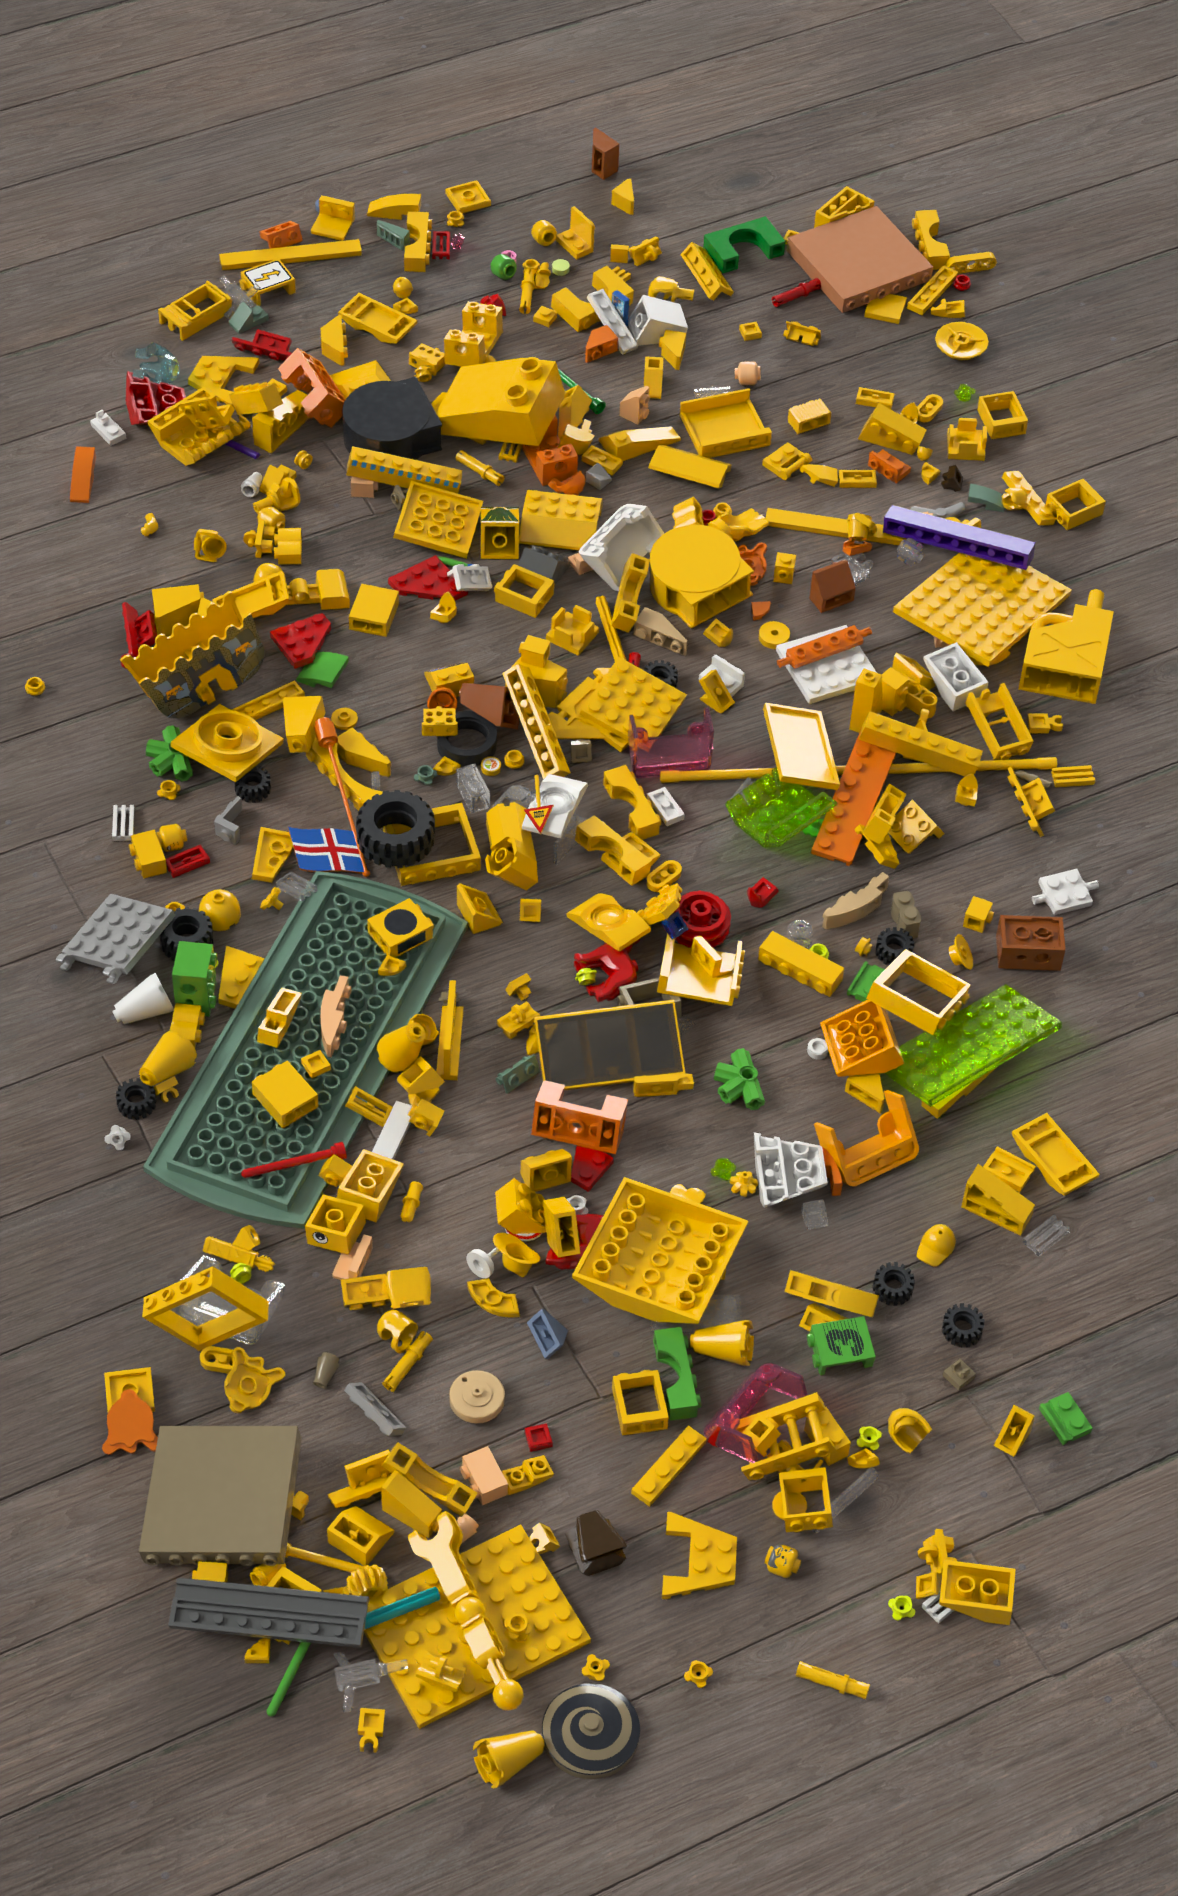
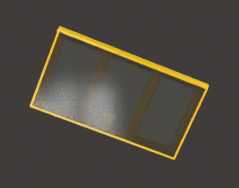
[534,1000,685,1091]

